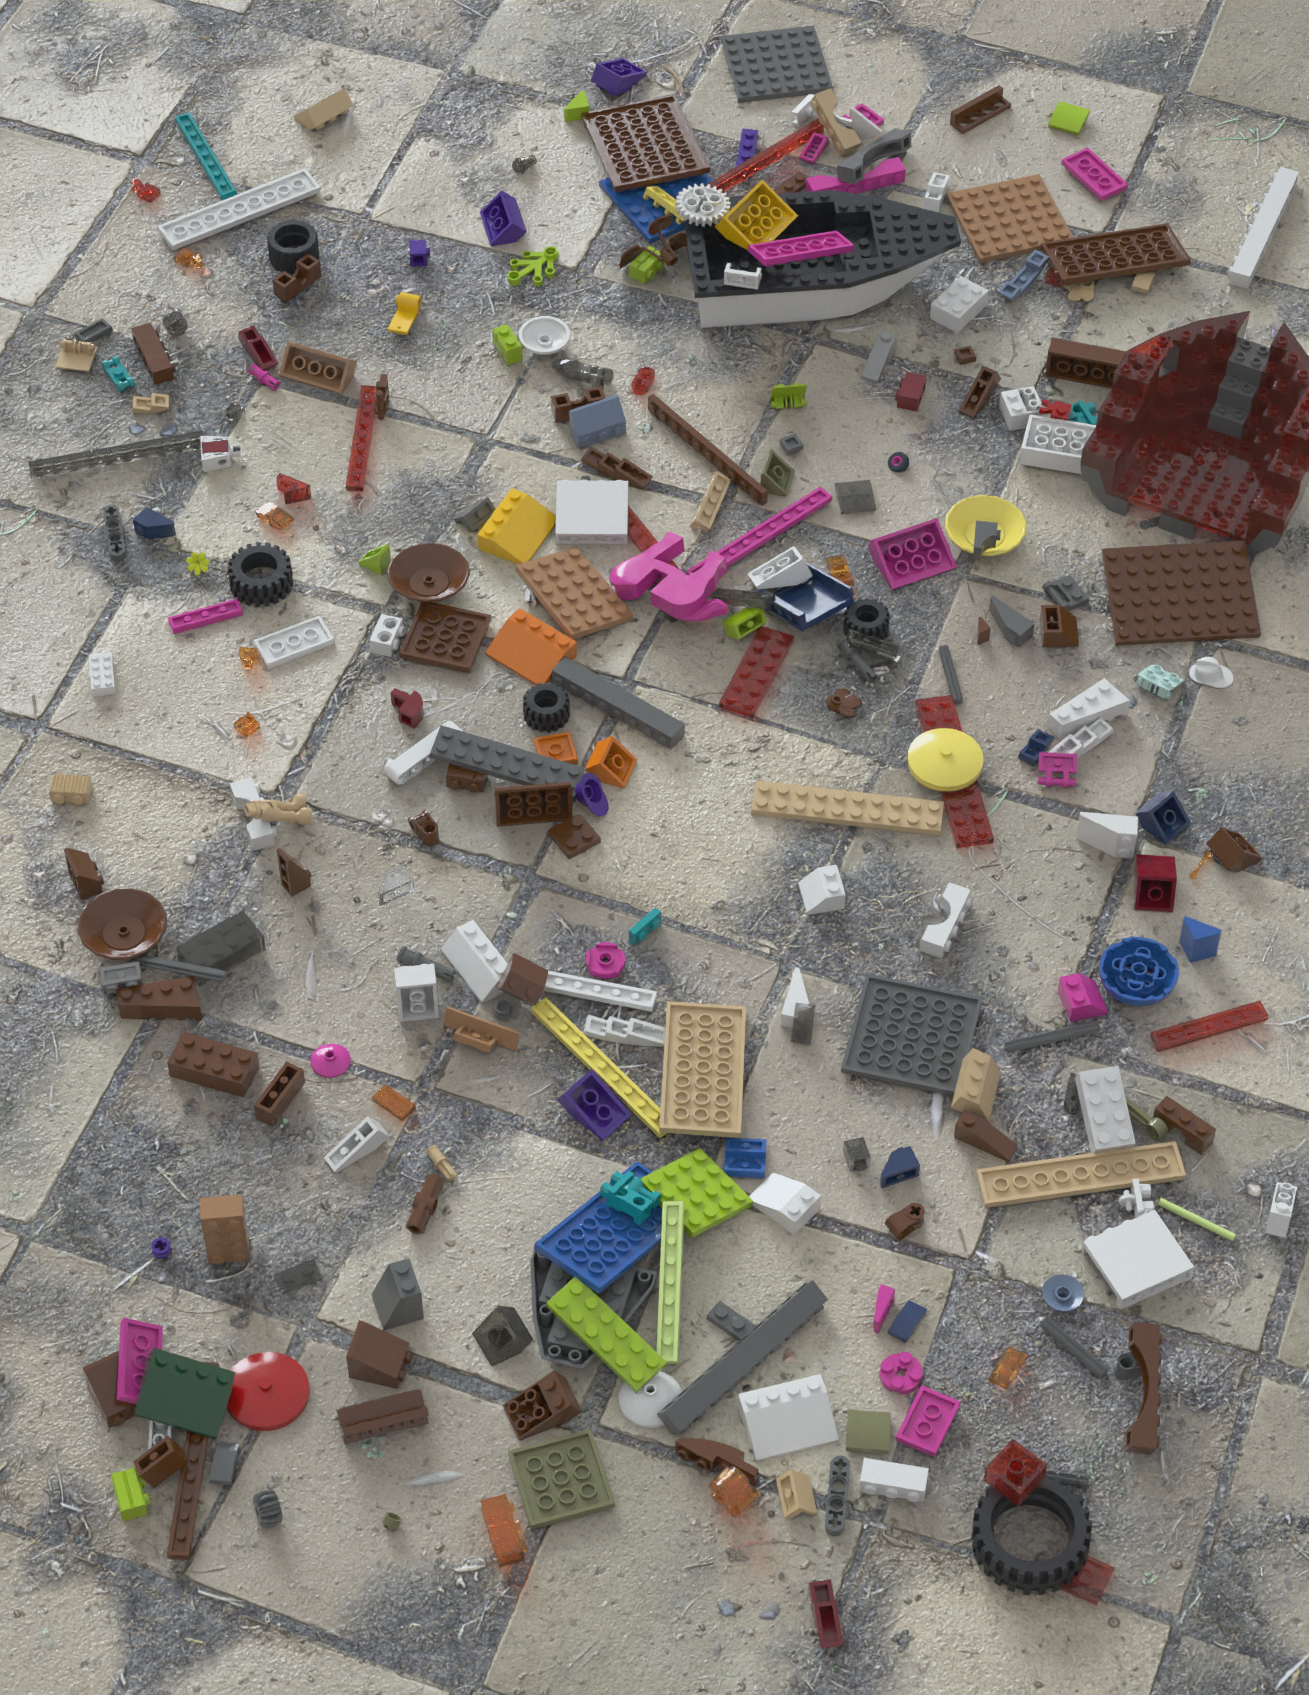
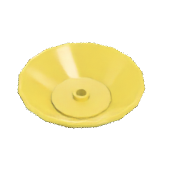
[945,495,1027,556]

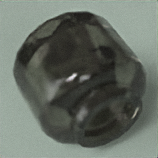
[162,311,188,337]

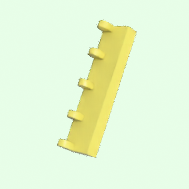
[643,186,684,224]

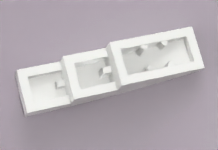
[1049,717,1114,758]
[583,1015,665,1047]

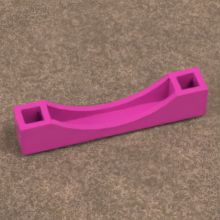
[806,157,906,194]

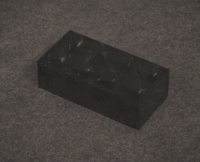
[176,910,266,986]

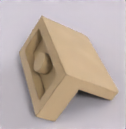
[776,1469,817,1519]

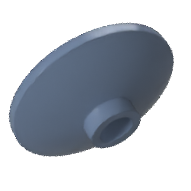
[1042,1275,1084,1312]

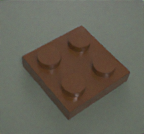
[548,813,601,859]

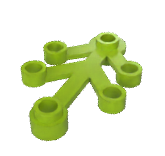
[507,246,559,286]

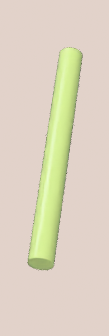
[1158,1198,1236,1242]

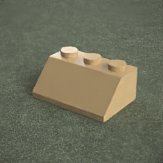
[294,88,354,130]
[951,1048,1000,1122]

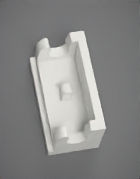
[724,263,762,289]

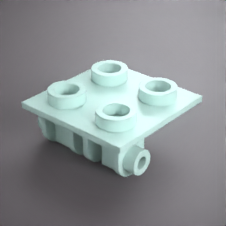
[1136,664,1184,699]

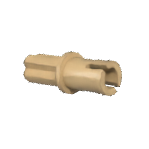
[426,1145,457,1181]

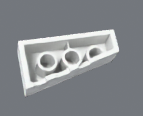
[1048,678,1130,739]

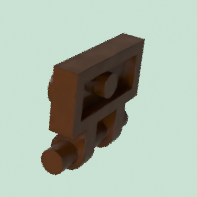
[374,374,389,420]

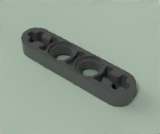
[103,505,126,562]
[825,1456,850,1536]

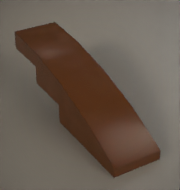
[581,446,653,490]

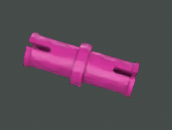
[248,364,281,391]

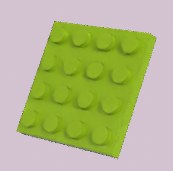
[640,1148,753,1238]

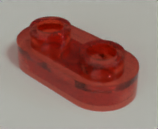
[631,367,655,395]

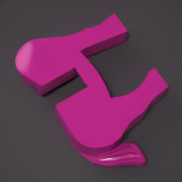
[610,531,729,621]

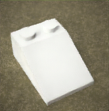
[748,546,813,589]
[1076,812,1138,858]
[749,1173,821,1235]

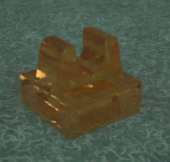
[239,647,260,669]
[234,712,260,738]

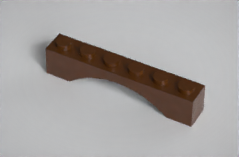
[1125,1322,1162,1455]

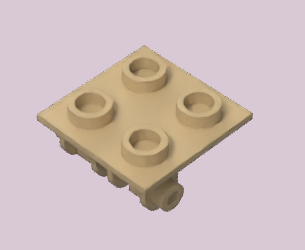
[55,339,98,372]

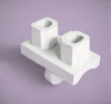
[1119,1179,1154,1218]

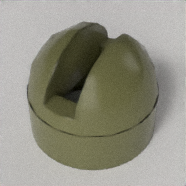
[383,1512,402,1531]

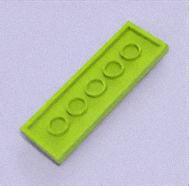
[546,1277,667,1393]

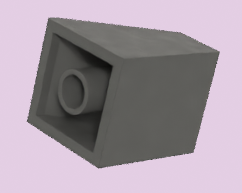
[372,1258,424,1331]

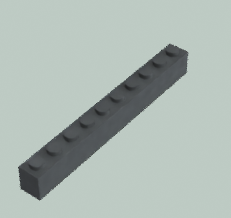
[657,1280,828,1434]

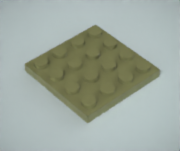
[508,1429,615,1530]

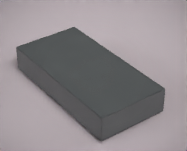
[74,318,113,343]

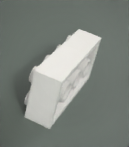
[89,652,116,697]

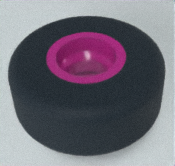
[888,452,909,472]

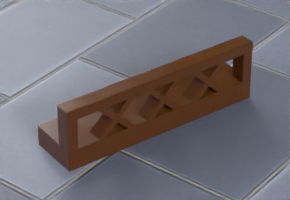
[950,85,1011,134]

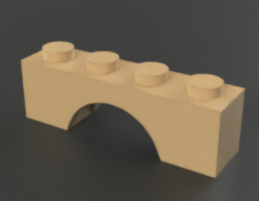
[810,88,862,157]

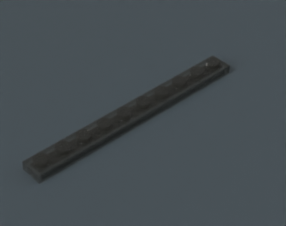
[28,430,204,479]

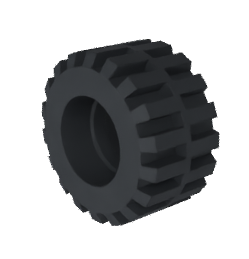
[843,598,890,647]
[523,682,570,732]

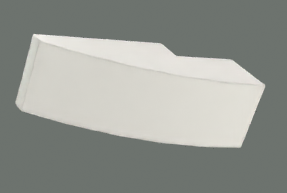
[923,173,950,212]

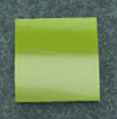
[1048,101,1090,136]

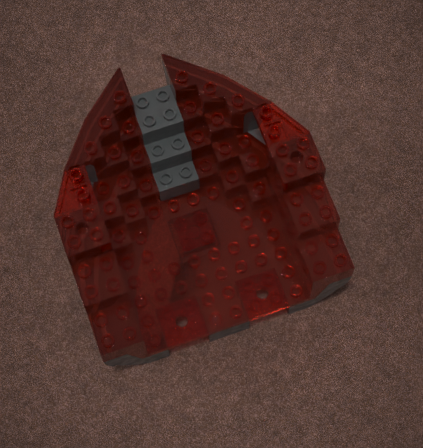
[1080,311,1309,556]

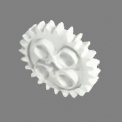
[675,183,731,227]

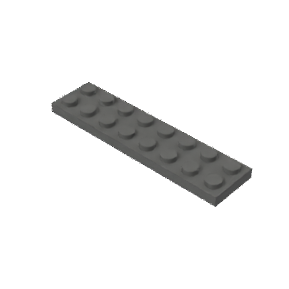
[429,725,585,801]

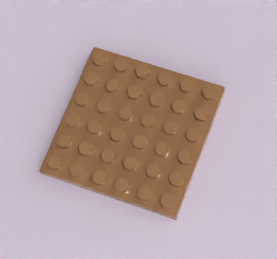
[946,174,1074,263]

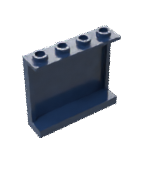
[757,563,854,631]

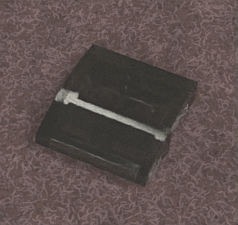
[835,479,876,515]

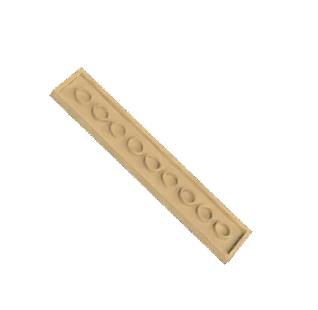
[751,780,944,836]
[976,1141,1186,1208]

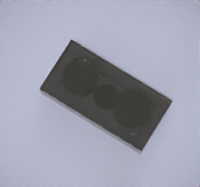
[791,1003,816,1045]
[275,1259,322,1294]

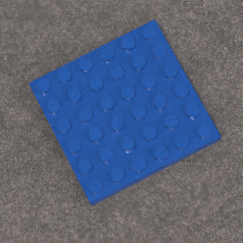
[599,173,728,244]

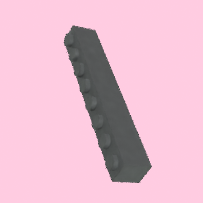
[552,657,685,749]

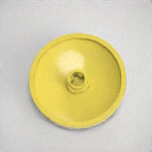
[907,728,983,791]

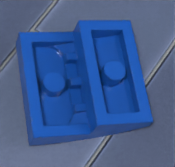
[724,1137,767,1178]

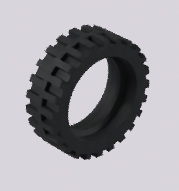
[971,1471,1092,1595]

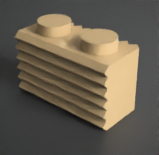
[49,773,92,805]

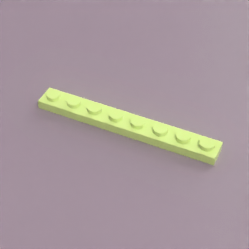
[657,1201,685,1364]

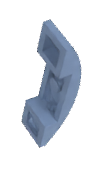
[997,250,1049,301]

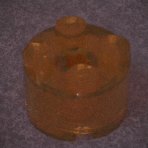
[708,1465,759,1518]

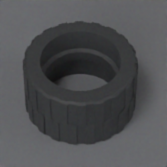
[267,220,319,274]

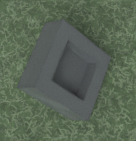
[780,434,804,455]

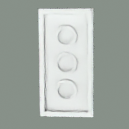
[253,616,335,669]

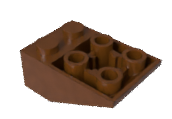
[503,1370,582,1441]

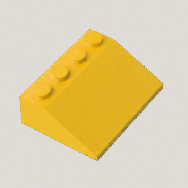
[715,180,798,250]
[477,488,556,564]

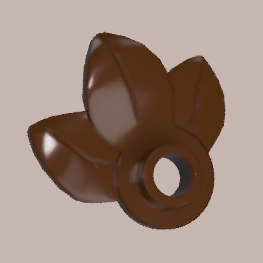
[826,689,862,717]

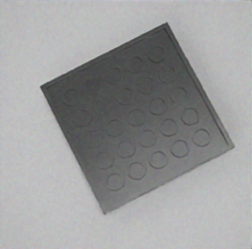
[721,26,833,103]
[841,974,983,1096]

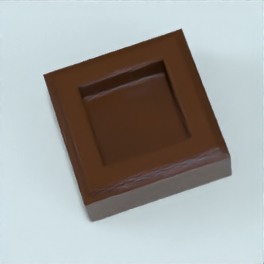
[954,346,977,365]

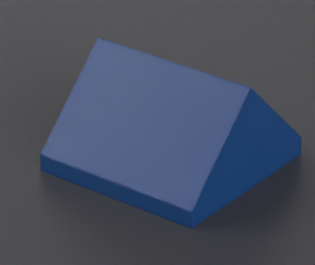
[1179,916,1222,963]

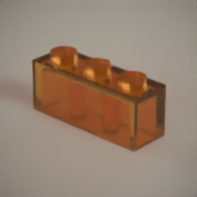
[481,1494,527,1568]

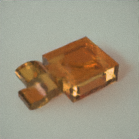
[174,247,204,269]

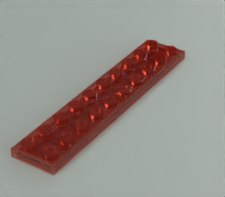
[915,695,994,848]

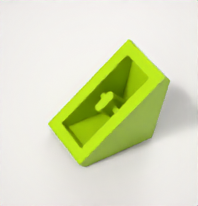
[564,90,589,122]
[358,544,391,575]

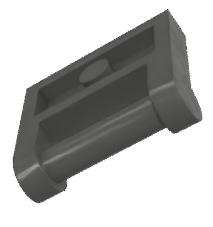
[1042,575,1089,611]

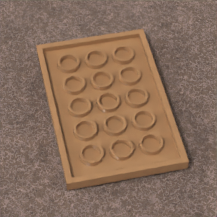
[515,546,633,639]

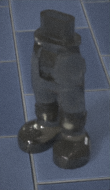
[552,358,613,390]

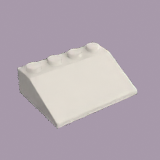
[1019,415,1099,474]
[738,1374,839,1462]

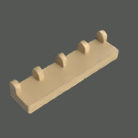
[690,471,731,532]

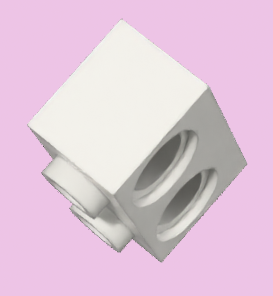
[370,614,405,657]

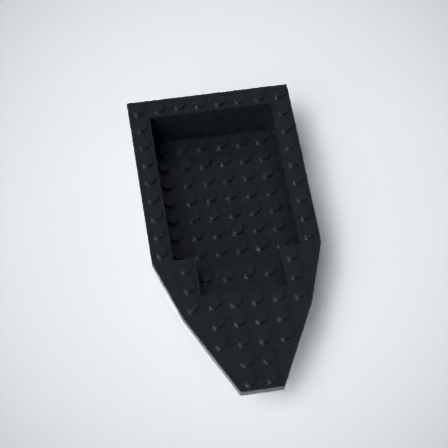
[683,190,961,328]

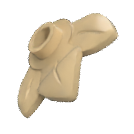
[1063,280,1095,302]

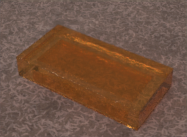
[372,1084,416,1122]

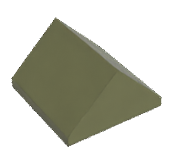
[760,449,795,497]

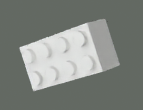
[1075,1066,1136,1153]

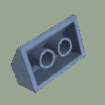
[569,395,626,449]

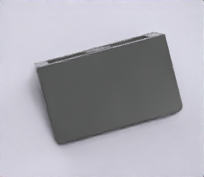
[454,497,496,532]

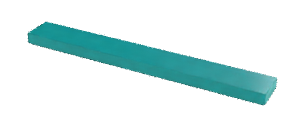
[175,112,237,200]

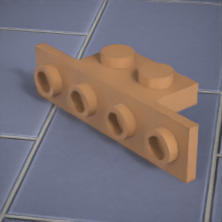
[443,1007,520,1053]

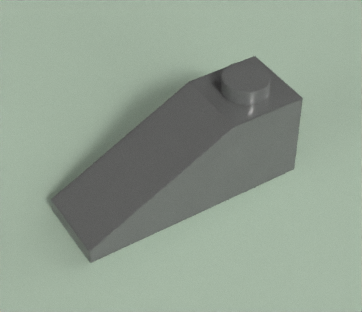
[989,596,1035,647]

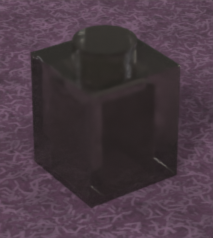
[843,1137,871,1172]

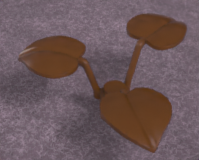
[619,214,687,269]

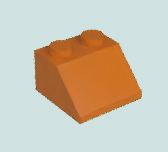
[585,736,637,788]

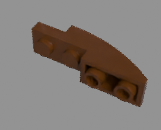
[675,1438,759,1486]

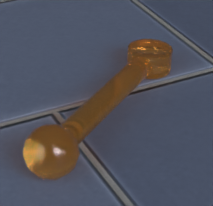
[1190,850,1212,878]

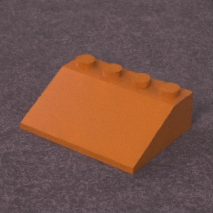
[485,608,577,686]

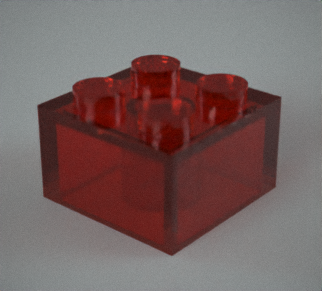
[984,1438,1047,1506]

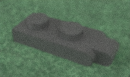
[707,1301,756,1341]

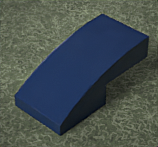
[1018,729,1054,766]
[887,1300,927,1343]

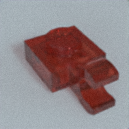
[131,178,161,203]

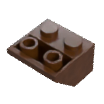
[1039,605,1079,647]

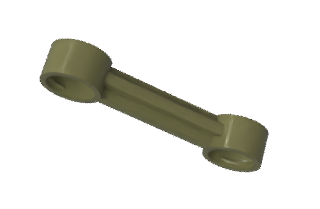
[1125,1096,1168,1141]

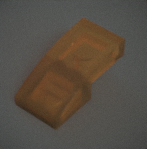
[255,502,294,530]
[826,555,854,586]
[988,1346,1028,1390]

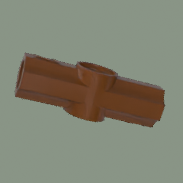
[406,1173,444,1235]

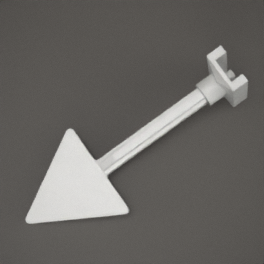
[792,94,883,140]

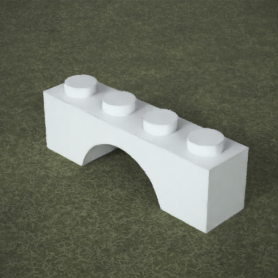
[230,777,277,851]
[920,882,972,958]

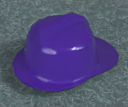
[575,773,609,816]

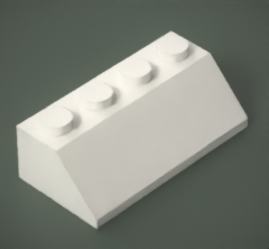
[441,920,508,1004]

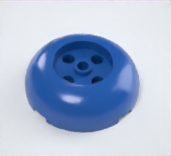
[1099,937,1179,1007]

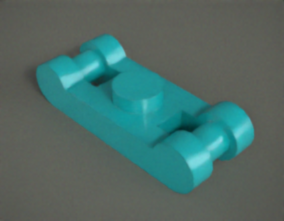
[101,356,136,392]

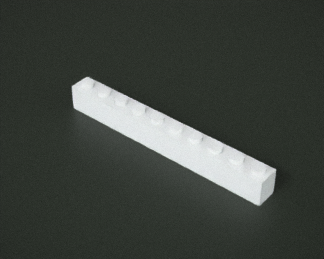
[1227,167,1299,289]

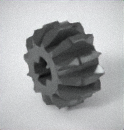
[253,1490,283,1528]

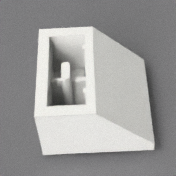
[999,386,1043,431]

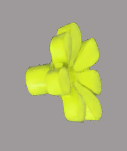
[186,552,209,575]

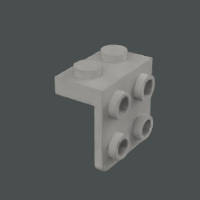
[100,961,143,994]

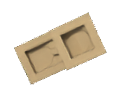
[1131,270,1157,294]
[132,393,169,414]

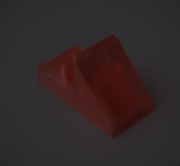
[276,473,311,504]

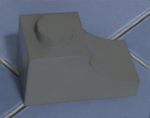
[973,521,1001,560]

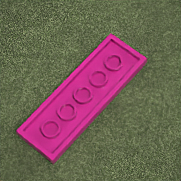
[748,231,854,266]

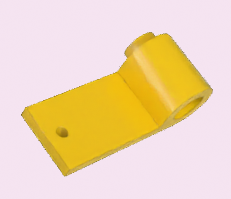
[388,292,422,335]

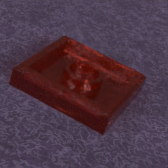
[1060,1556,1114,1606]

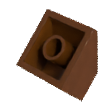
[1206,827,1262,872]
[64,848,104,900]
[496,953,548,1006]

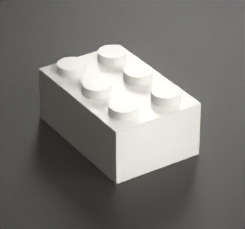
[930,276,988,333]
[394,964,439,1022]

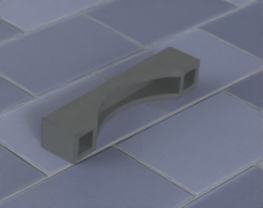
[837,128,912,184]

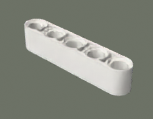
[384,721,464,786]

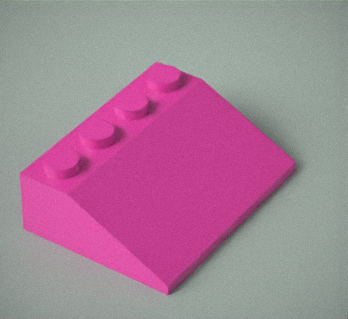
[867,518,957,590]

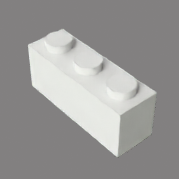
[859,1458,929,1502]

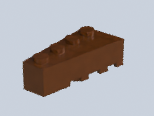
[116,976,202,1021]

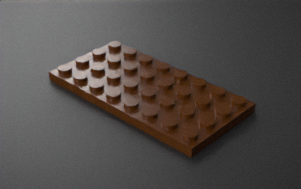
[1041,223,1191,285]

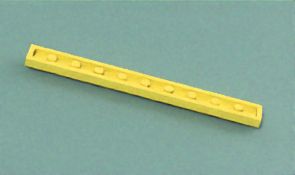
[531,998,667,1138]

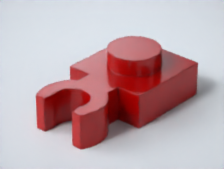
[1039,399,1072,421]

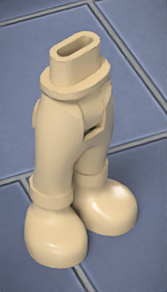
[244,793,312,825]

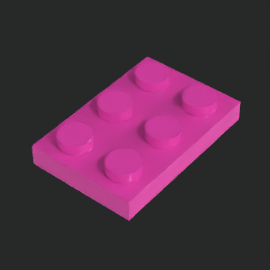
[895,1385,961,1457]

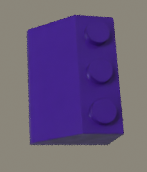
[480,190,527,246]

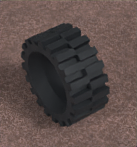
[227,542,293,607]

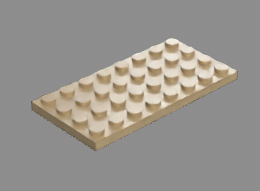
[659,1001,746,1138]

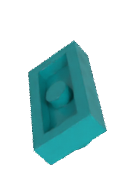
[629,907,661,946]

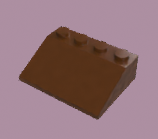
[494,782,573,827]

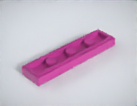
[167,598,243,634]

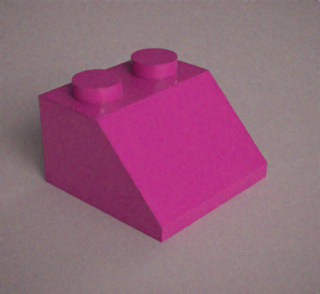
[1058,973,1108,1022]

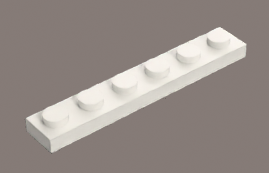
[543,971,657,1012]

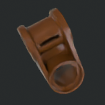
[408,810,439,846]
[885,1203,925,1240]

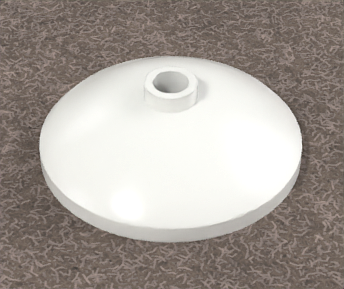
[519,316,570,355]
[618,1371,682,1428]

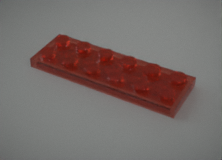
[719,626,794,718]

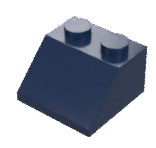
[1135,791,1191,844]

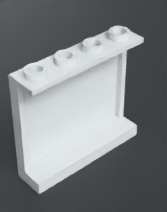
[556,480,628,544]
[1082,1210,1194,1310]

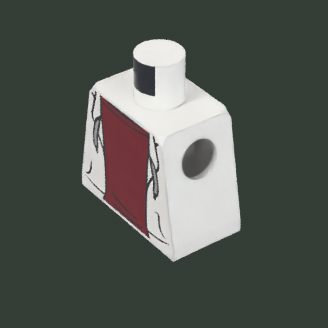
[200,436,241,472]

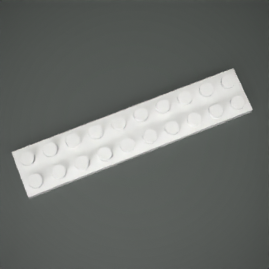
[158,168,321,250]

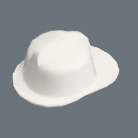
[1189,657,1233,688]

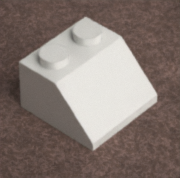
[798,865,846,915]

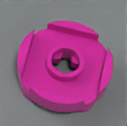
[586,942,625,978]
[880,1352,922,1395]

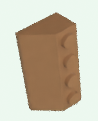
[279,342,357,394]

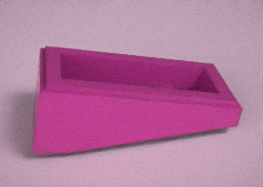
[799,132,829,164]
[873,1284,895,1333]

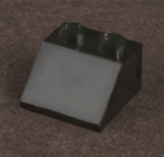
[472,1306,533,1366]

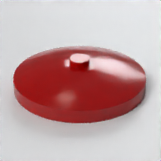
[226,1352,310,1431]

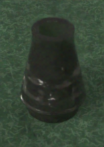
[512,155,537,174]

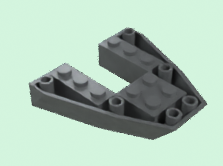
[530,1250,657,1369]

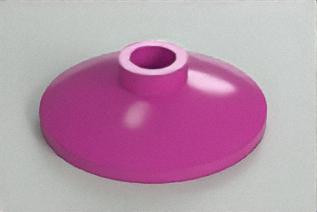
[311,1044,351,1078]

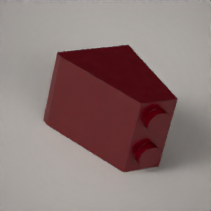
[1134,854,1177,912]

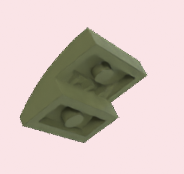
[846,1410,891,1454]

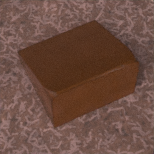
[977,617,991,645]

